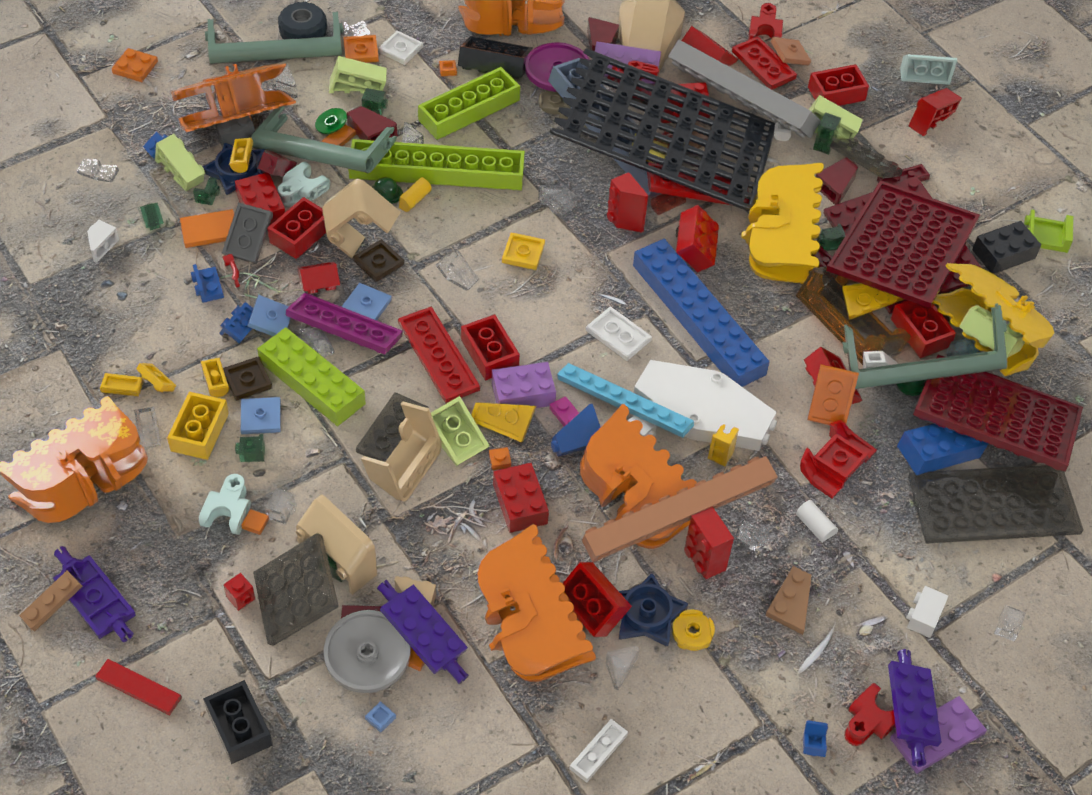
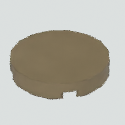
[538,90,564,115]

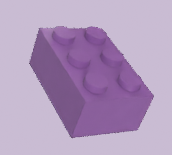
[492,362,556,408]

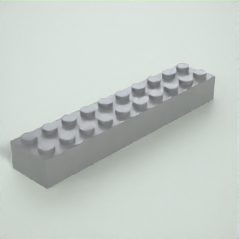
[668,39,821,139]

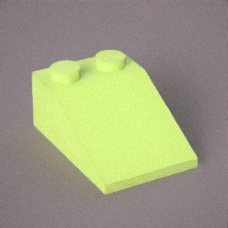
[431,396,490,466]

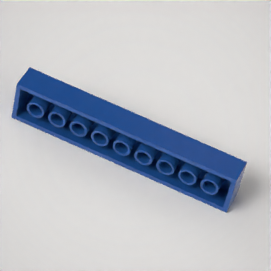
[633,238,770,387]

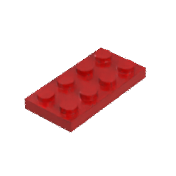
[732,36,797,90]

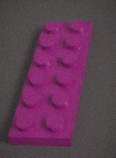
[286,293,403,355]

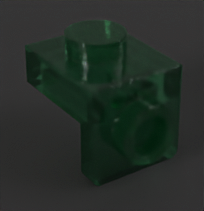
[193,177,220,205]

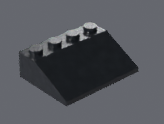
[458,36,533,79]

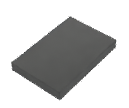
[222,202,273,264]

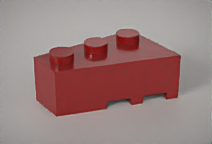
[908,88,962,136]

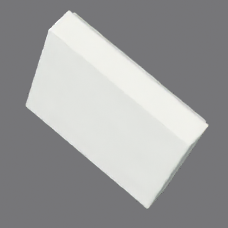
[378,31,423,65]

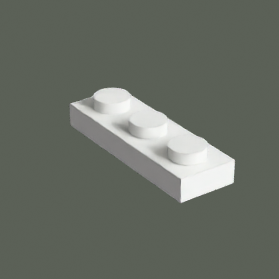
[569,719,628,783]

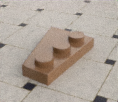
[765,566,812,635]

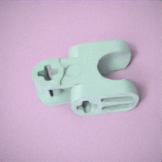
[278,162,331,207]
[199,474,251,535]

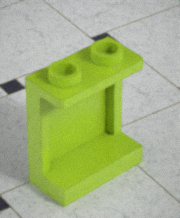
[1024,209,1074,253]

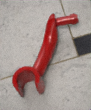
[222,254,240,288]

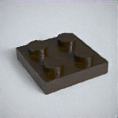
[353,239,404,282]
[223,356,273,401]

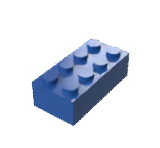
[897,424,988,476]

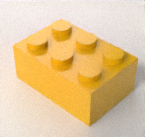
[167,392,229,460]

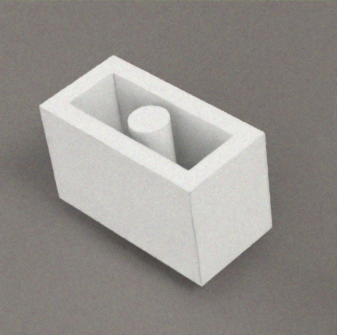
[906,586,948,638]

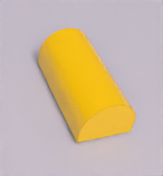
[229,138,253,173]
[399,177,432,212]
[201,358,229,398]

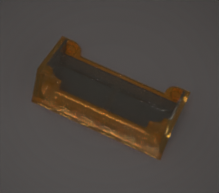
[796,267,911,365]

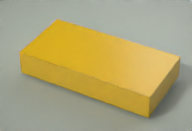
[100,373,144,397]

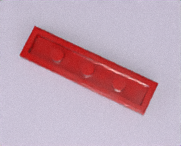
[95,659,182,716]

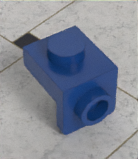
[143,132,168,158]
[803,720,828,757]

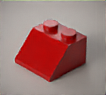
[298,262,340,294]

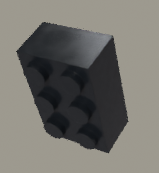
[972,221,1041,274]
[203,680,273,765]

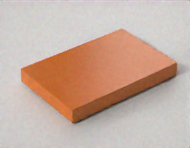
[180,209,234,248]
[807,365,859,425]

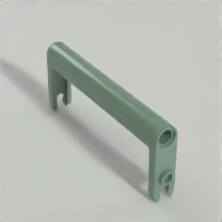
[205,11,343,64]
[251,106,397,173]
[843,303,1007,389]

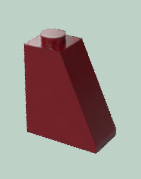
[587,17,620,51]
[347,106,398,141]
[258,149,297,177]
[816,157,858,205]

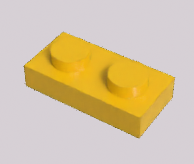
[136,363,176,392]

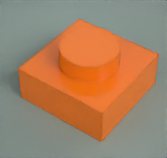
[489,447,511,470]

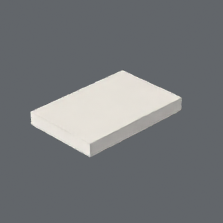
[585,306,652,361]

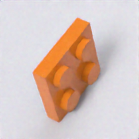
[343,35,379,63]
[111,48,158,82]

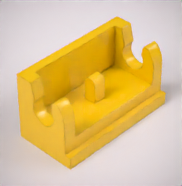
[707,424,739,466]

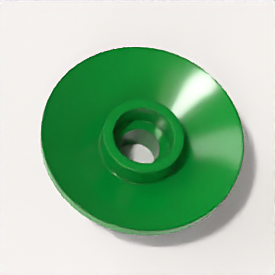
[315,108,347,134]

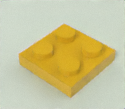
[502,232,545,270]

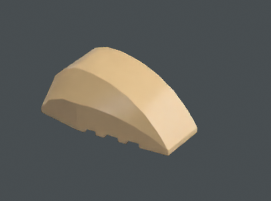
[618,0,685,72]

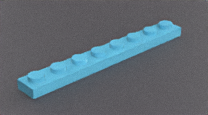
[557,363,694,438]

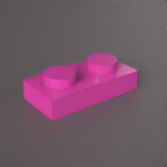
[549,396,579,426]

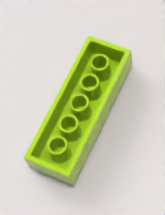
[418,67,520,140]
[257,327,366,427]

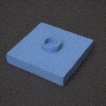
[342,283,392,320]
[247,295,290,336]
[241,397,281,434]

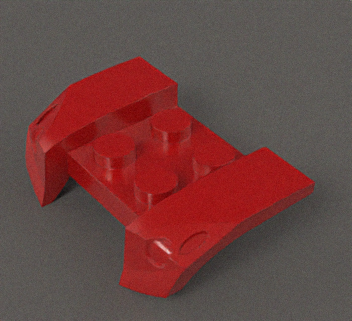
[800,420,877,499]

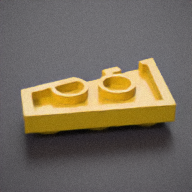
[471,402,536,442]

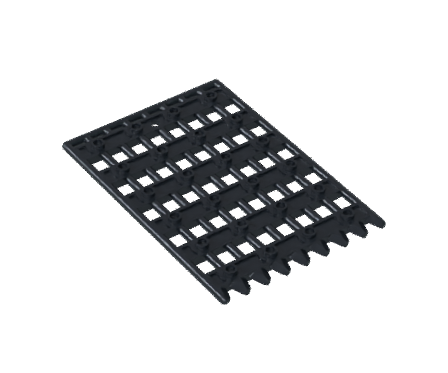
[550,48,775,212]

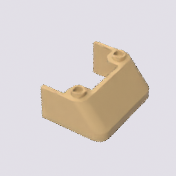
[322,179,401,258]
[361,402,442,502]
[296,494,377,595]

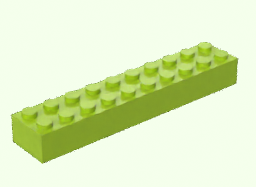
[348,139,525,190]

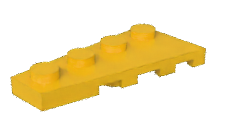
[842,283,905,320]

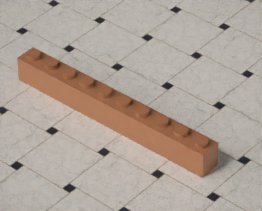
[582,456,778,562]

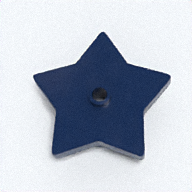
[202,143,264,195]
[619,574,688,646]

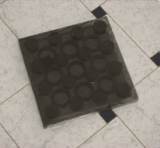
[253,533,339,646]

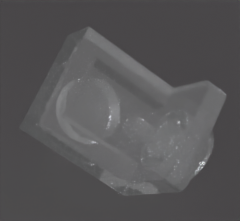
[343,20,370,37]
[734,520,770,551]

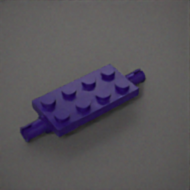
[53,546,136,642]
[377,580,469,684]
[888,649,942,767]

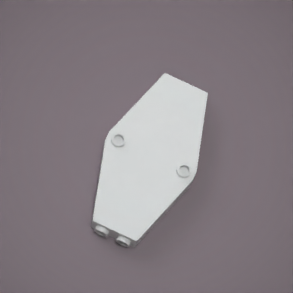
[634,360,777,451]

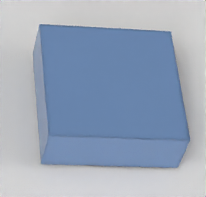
[365,701,396,733]

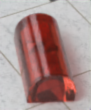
[650,194,686,215]

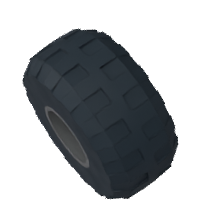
[278,2,327,40]

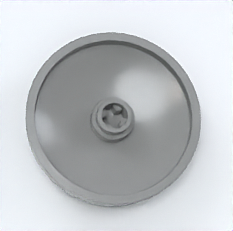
[324,610,411,693]

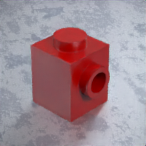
[223,572,255,611]

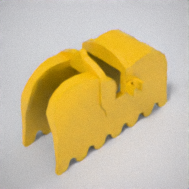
[741,163,824,286]
[933,263,1055,376]

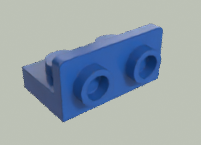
[190,264,224,303]
[219,302,253,344]

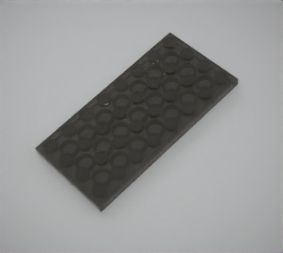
[908,465,1084,544]

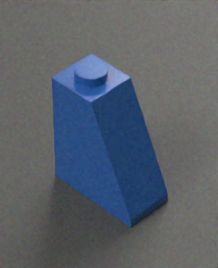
[551,403,601,457]

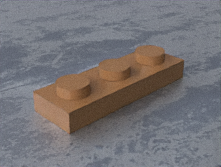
[19,570,83,632]

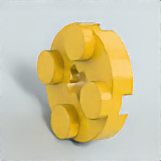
[672,609,715,651]

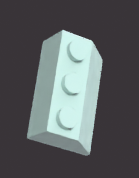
[900,54,957,85]

